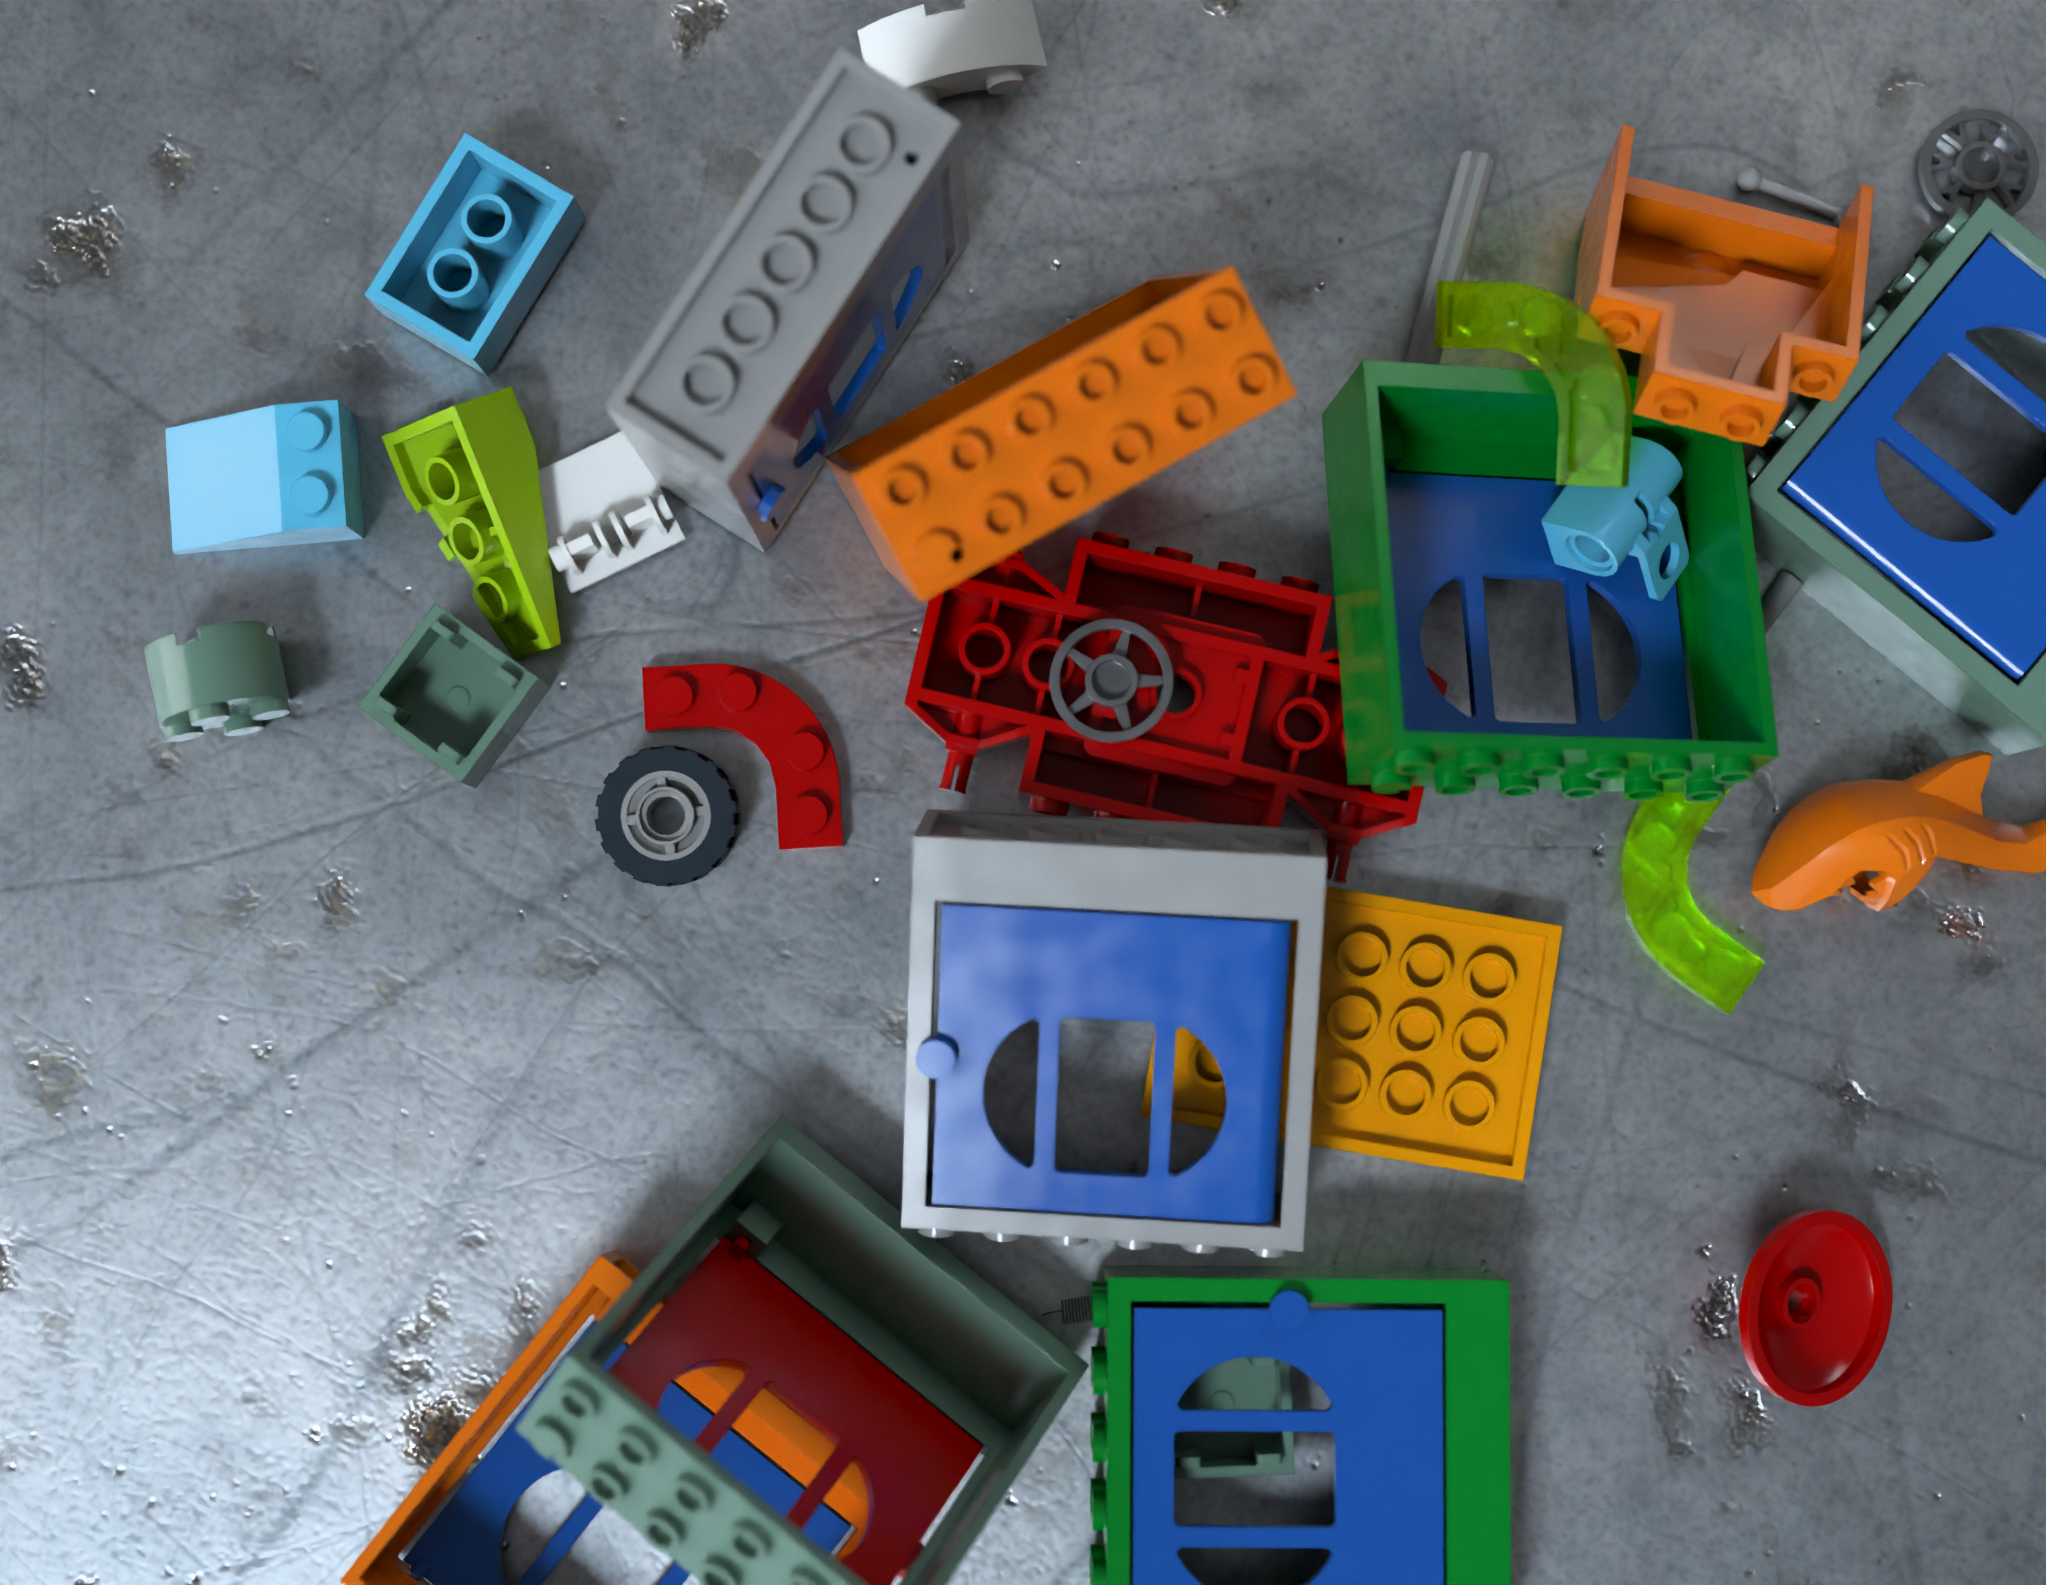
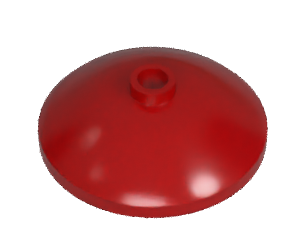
[1738,1209,1893,1407]

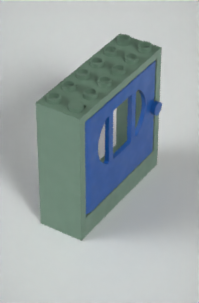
[1745,197,2046,756]

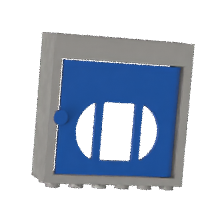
[604,47,969,553]
[901,809,1327,1258]

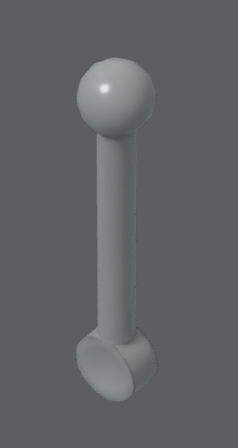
[1737,167,1850,228]

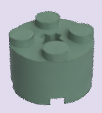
[143,621,290,742]

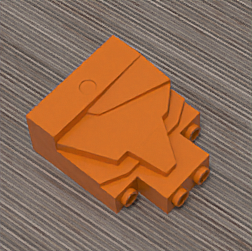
[1573,124,1874,447]

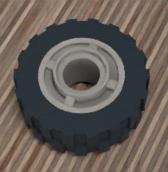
[595,745,741,887]

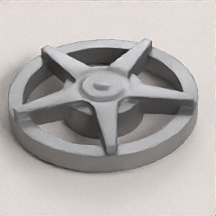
[1050,619,1173,743]

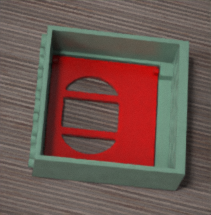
[515,1116,1089,1585]

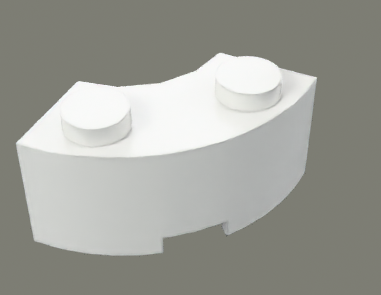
[857,0,1047,106]

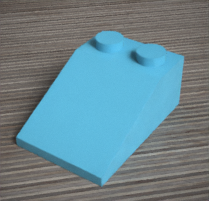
[165,400,364,554]

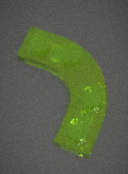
[1434,281,1632,487]
[1617,786,1765,1015]

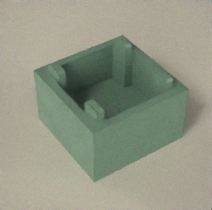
[357,603,551,788]
[1174,1357,1295,1480]

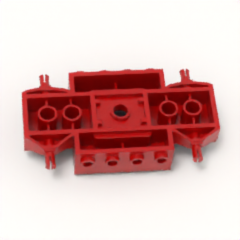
[904,532,1448,884]

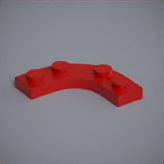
[642,664,844,851]

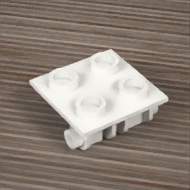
[539,431,686,594]

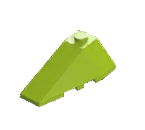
[381,386,561,659]

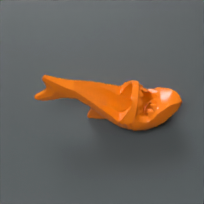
[1751,750,2046,912]

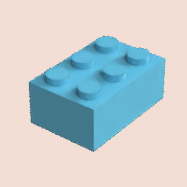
[364,133,586,377]

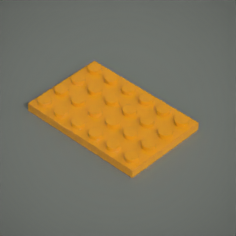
[1140,886,1563,1181]

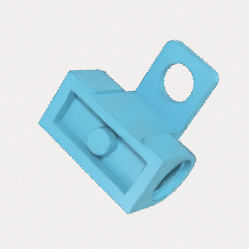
[1541,430,1689,601]

